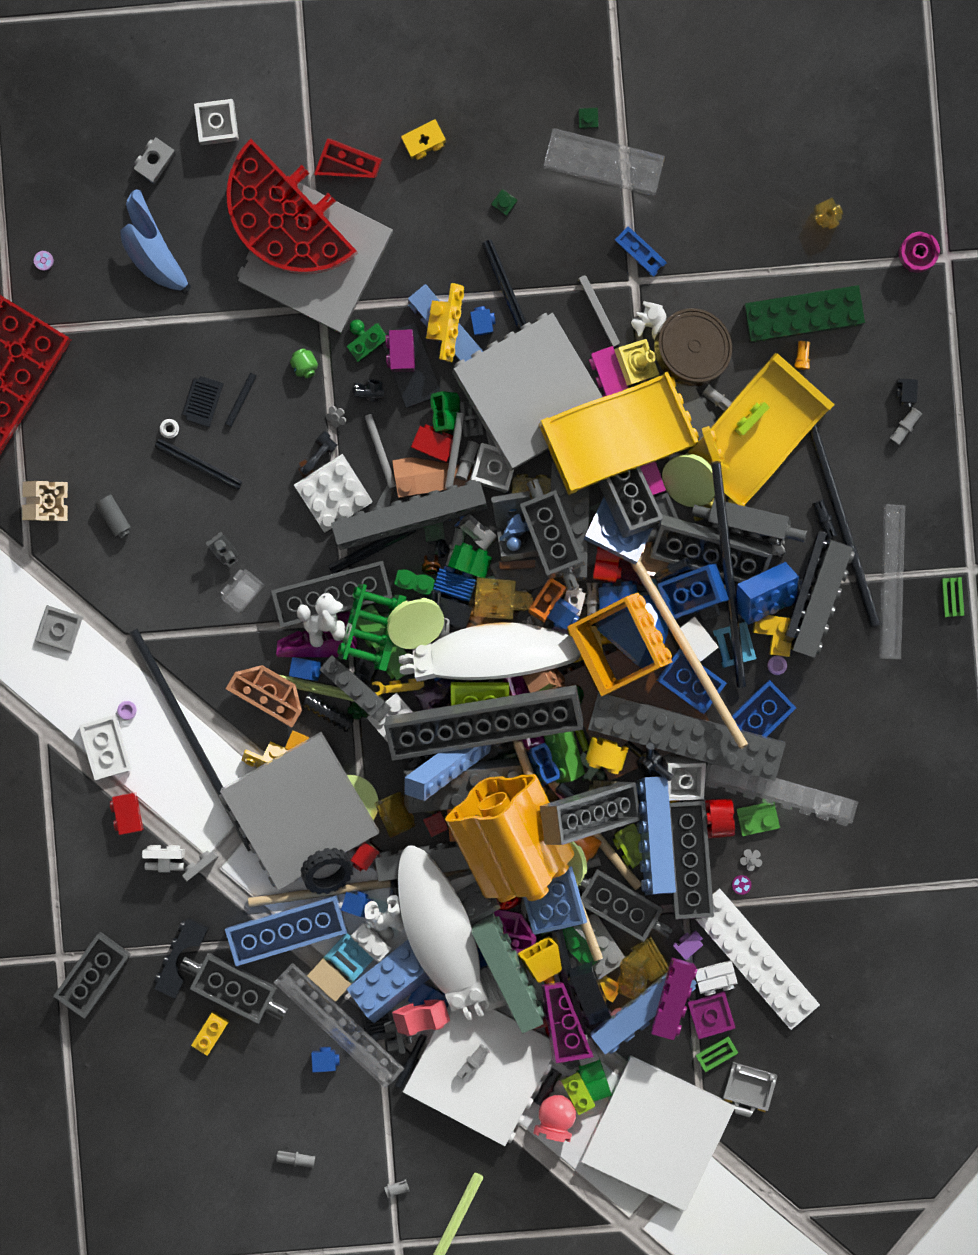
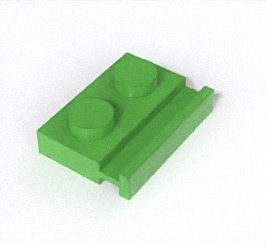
[736,801,780,836]

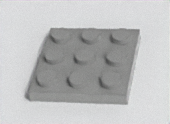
[567,913,627,980]

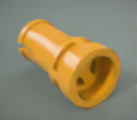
[794,341,810,370]

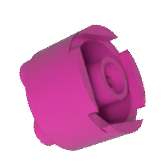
[899,232,940,273]

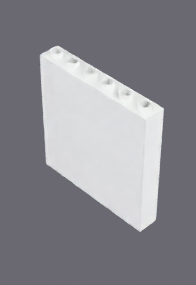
[403,1004,552,1146]
[581,1055,735,1212]

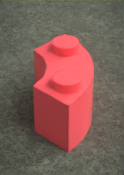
[392,1000,450,1036]

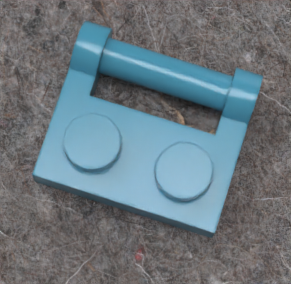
[713,622,756,668]
[323,933,374,983]

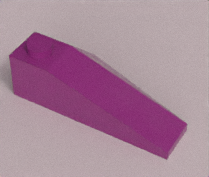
[276,611,357,657]

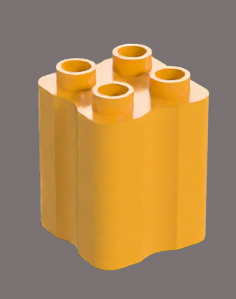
[445,774,575,902]

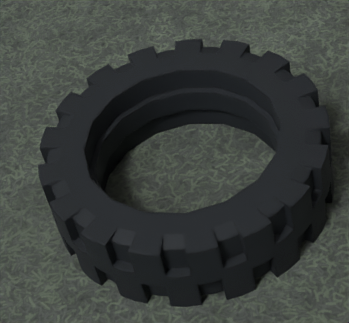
[300,848,354,894]

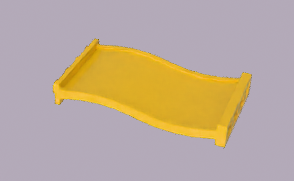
[685,353,835,506]
[539,372,699,495]

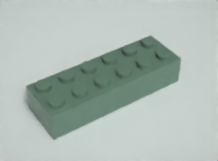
[472,913,545,1034]

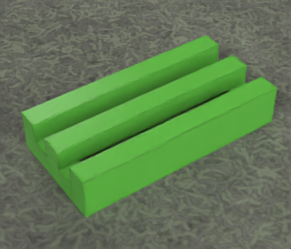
[942,577,964,617]
[696,1036,738,1072]

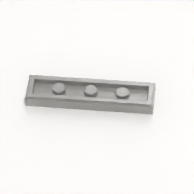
[579,275,620,348]

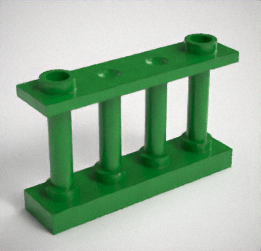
[337,584,406,671]

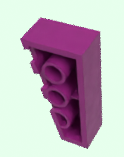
[541,982,594,1063]

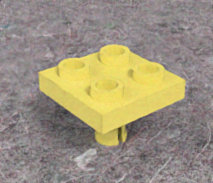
[614,339,659,386]

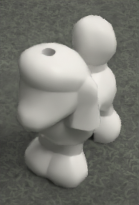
[297,593,346,647]
[365,895,407,940]

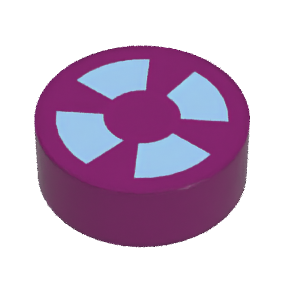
[732,875,751,895]

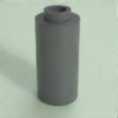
[95,495,131,538]

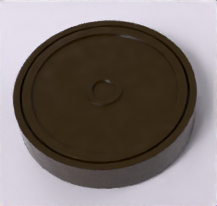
[654,308,732,386]

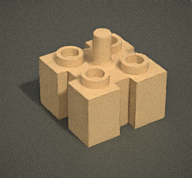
[22,481,68,521]

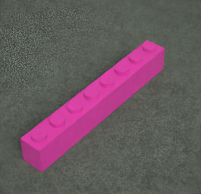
[589,346,666,495]

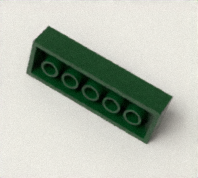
[744,285,865,343]

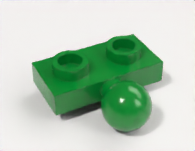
[347,320,386,362]

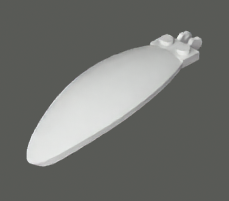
[399,622,581,682]
[398,846,488,1021]

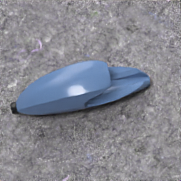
[120,190,191,294]

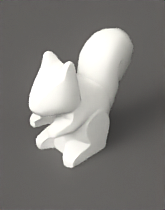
[631,301,666,340]

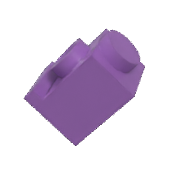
[672,930,703,960]

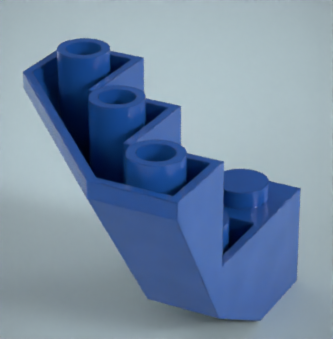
[595,595,668,668]

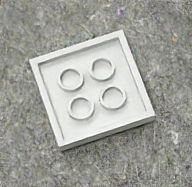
[294,454,373,533]

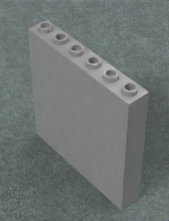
[237,183,393,334]
[452,313,603,471]
[219,732,379,890]

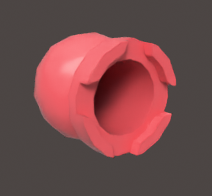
[533,1095,576,1142]

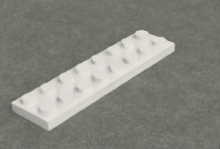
[696,888,820,1030]

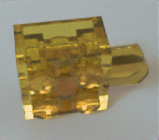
[473,578,533,620]

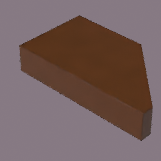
[499,560,535,570]

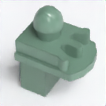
[580,752,606,782]

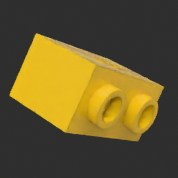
[401,119,446,160]
[191,1011,229,1056]

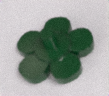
[347,701,369,720]

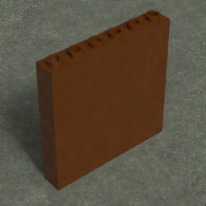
[563,633,709,781]

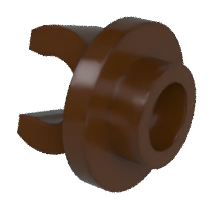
[422,555,441,575]

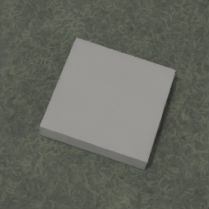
[35,605,84,653]

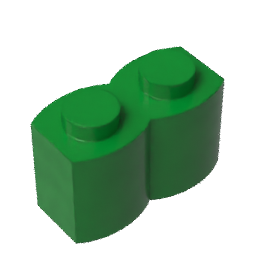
[431,391,460,433]
[448,543,492,579]
[394,570,435,595]
[576,1058,612,1102]

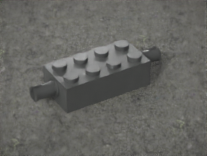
[520,479,585,591]
[692,499,807,546]
[579,868,673,942]
[180,953,288,1024]

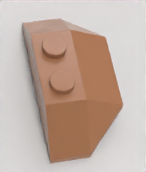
[226,665,302,727]

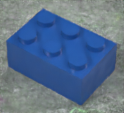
[736,562,799,625]
[657,564,729,619]
[656,649,727,714]
[731,680,796,737]

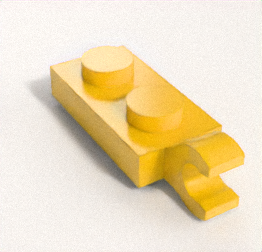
[702,426,731,476]
[372,679,425,696]

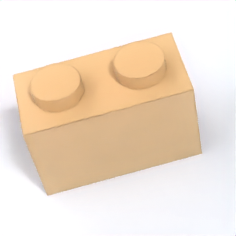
[307,958,352,1002]

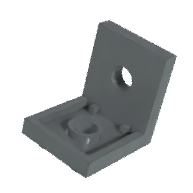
[492,491,539,562]

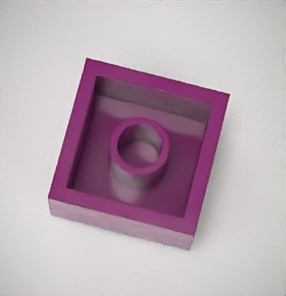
[386,329,415,372]

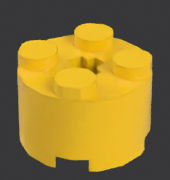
[585,736,629,774]

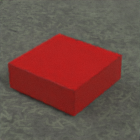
[423,811,449,837]

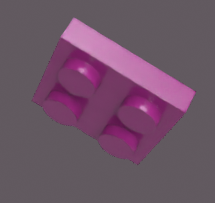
[688,991,735,1039]

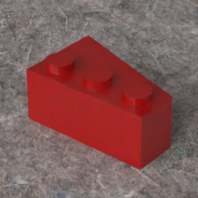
[314,138,383,178]

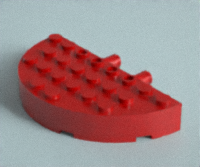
[227,139,358,274]

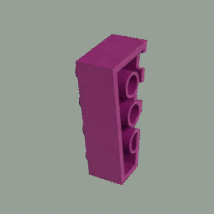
[651,958,697,1040]

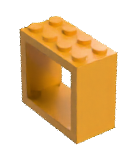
[567,593,672,696]

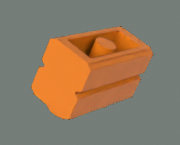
[528,578,566,623]

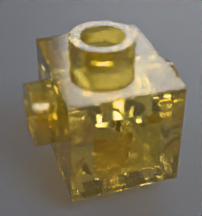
[814,197,843,230]

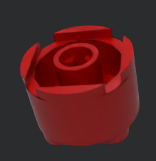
[704,799,735,838]

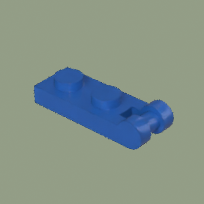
[615,226,667,277]

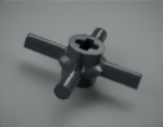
[625,741,674,781]

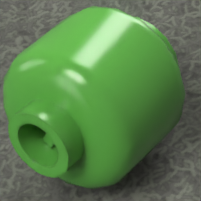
[290,349,318,378]

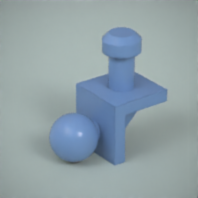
[499,514,530,551]

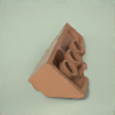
[393,457,472,498]

